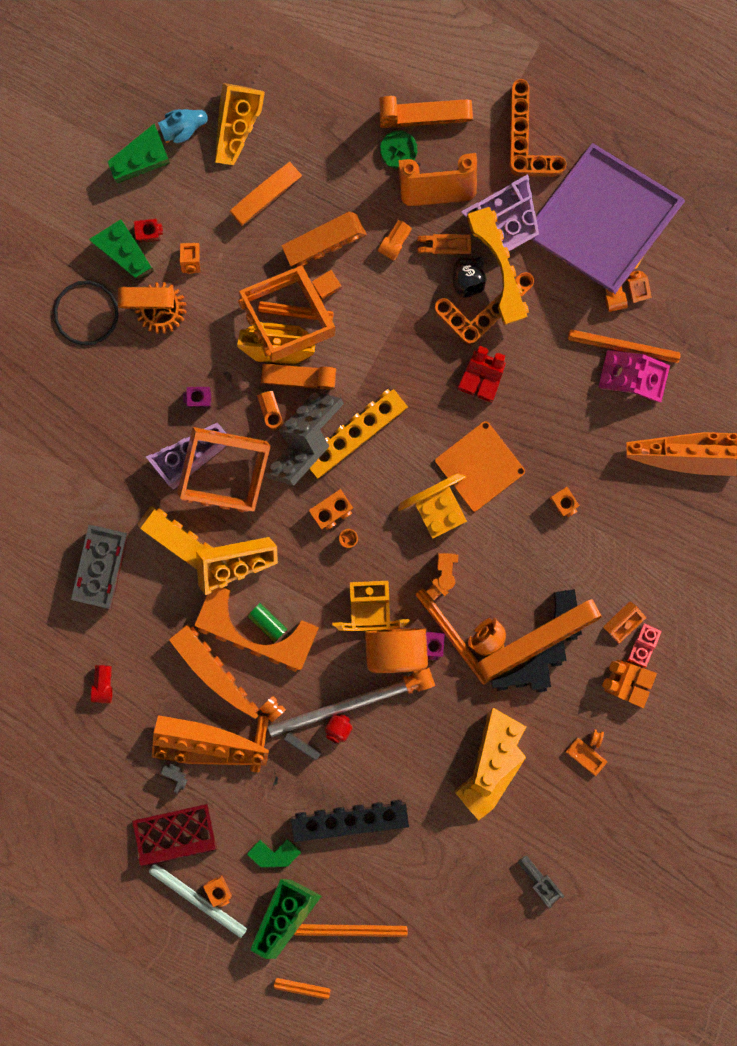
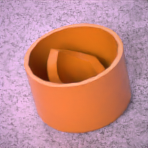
[365,628,428,673]

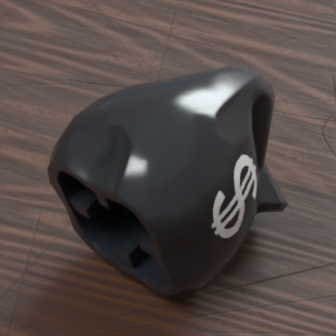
[453,257,487,298]

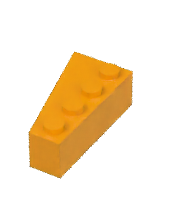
[470,708,526,797]

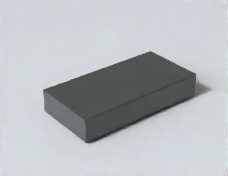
[284,732,320,760]

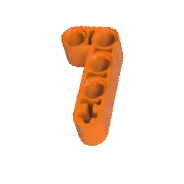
[261,364,337,390]

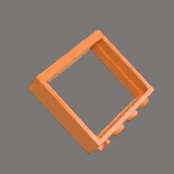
[238,265,335,362]
[177,427,271,513]

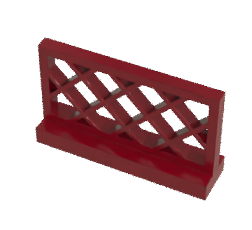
[132,804,218,866]

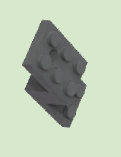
[265,392,344,486]

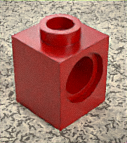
[134,218,163,243]

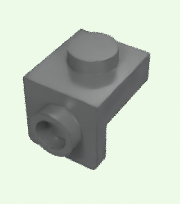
[161,764,188,793]

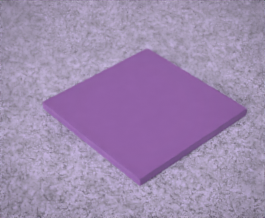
[530,143,685,294]

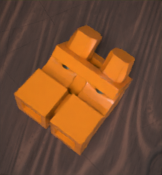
[426,553,458,600]
[602,659,657,708]

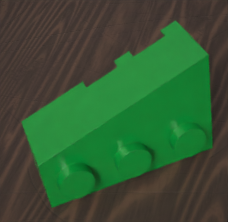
[107,123,170,184]
[89,219,154,281]

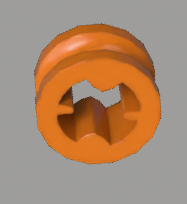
[589,729,604,748]

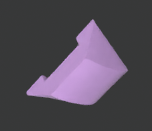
[461,175,539,251]

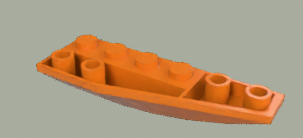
[626,432,737,476]
[152,715,269,765]

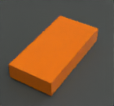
[565,737,607,777]

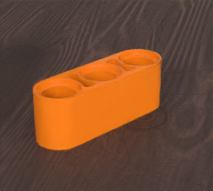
[118,287,174,309]

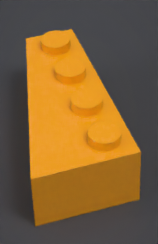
[137,506,213,569]
[196,537,278,595]

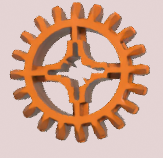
[135,282,187,334]

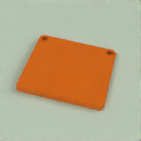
[435,421,525,512]

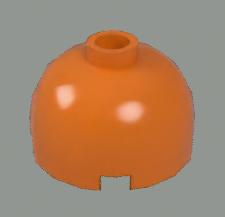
[468,618,506,656]

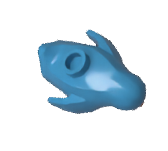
[158,109,208,143]

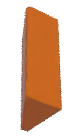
[603,601,646,644]

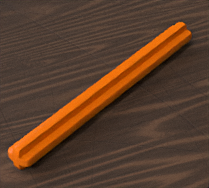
[568,329,680,363]
[416,589,489,685]
[294,924,408,937]

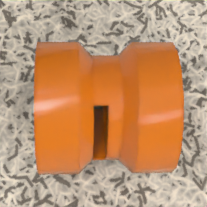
[339,529,358,548]
[259,696,286,722]

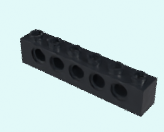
[291,800,409,842]

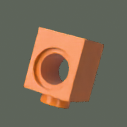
[312,270,342,300]
[549,487,580,517]
[203,875,232,908]

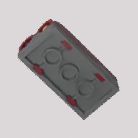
[71,525,128,609]

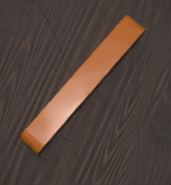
[477,599,602,682]

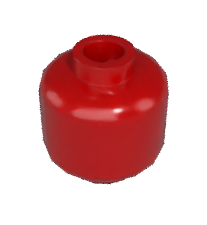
[324,714,353,744]

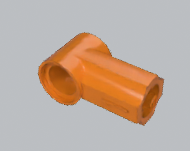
[378,220,412,261]
[605,286,628,312]
[257,391,283,431]

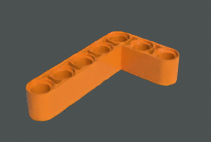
[510,79,567,177]
[379,96,473,128]
[434,272,534,345]

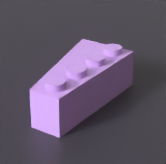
[146,423,227,489]

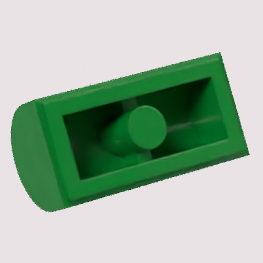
[247,603,288,643]

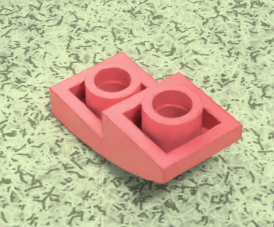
[627,623,662,669]

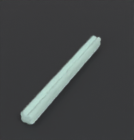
[149,863,247,937]

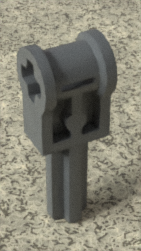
[518,856,565,908]

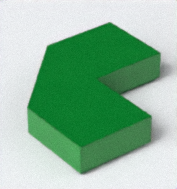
[247,838,301,867]

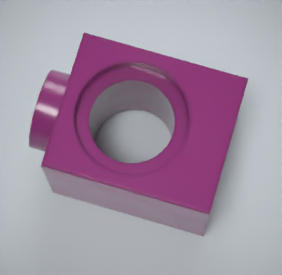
[183,387,211,408]
[426,632,445,660]

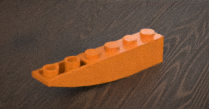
[169,625,259,719]

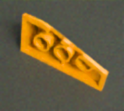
[215,83,265,165]
[454,746,526,821]

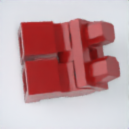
[457,346,506,403]

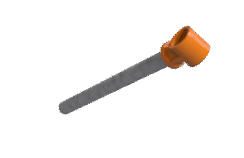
[268,667,435,737]

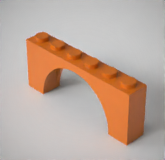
[194,587,319,672]

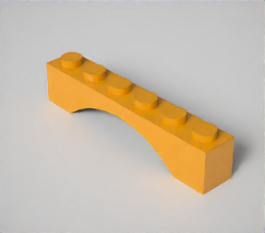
[466,206,529,326]

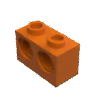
[309,489,354,530]

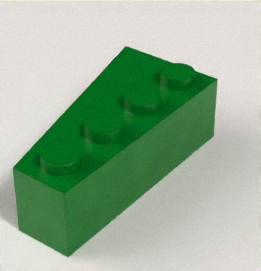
[250,879,322,959]

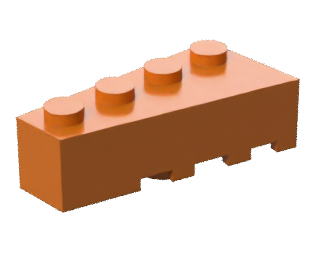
[281,212,367,267]

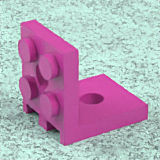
[598,350,670,402]

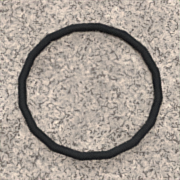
[54,280,119,345]

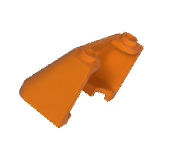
[398,153,477,206]

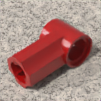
[91,665,113,704]

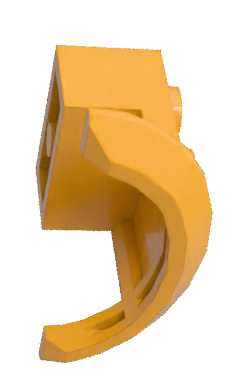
[398,473,467,539]
[332,581,410,631]

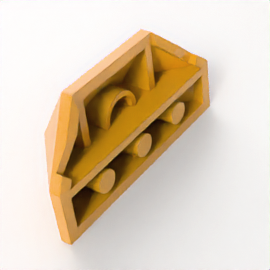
[237,322,315,365]

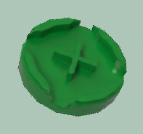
[380,130,418,169]

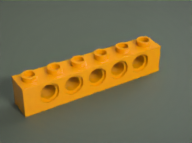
[309,389,408,479]

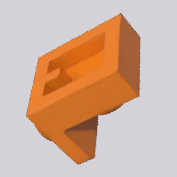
[180,243,201,274]
[626,271,652,303]

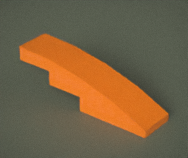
[229,162,302,226]

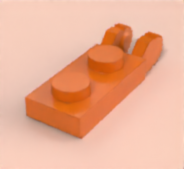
[417,234,471,255]

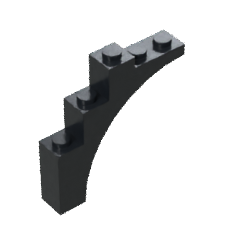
[491,589,582,693]

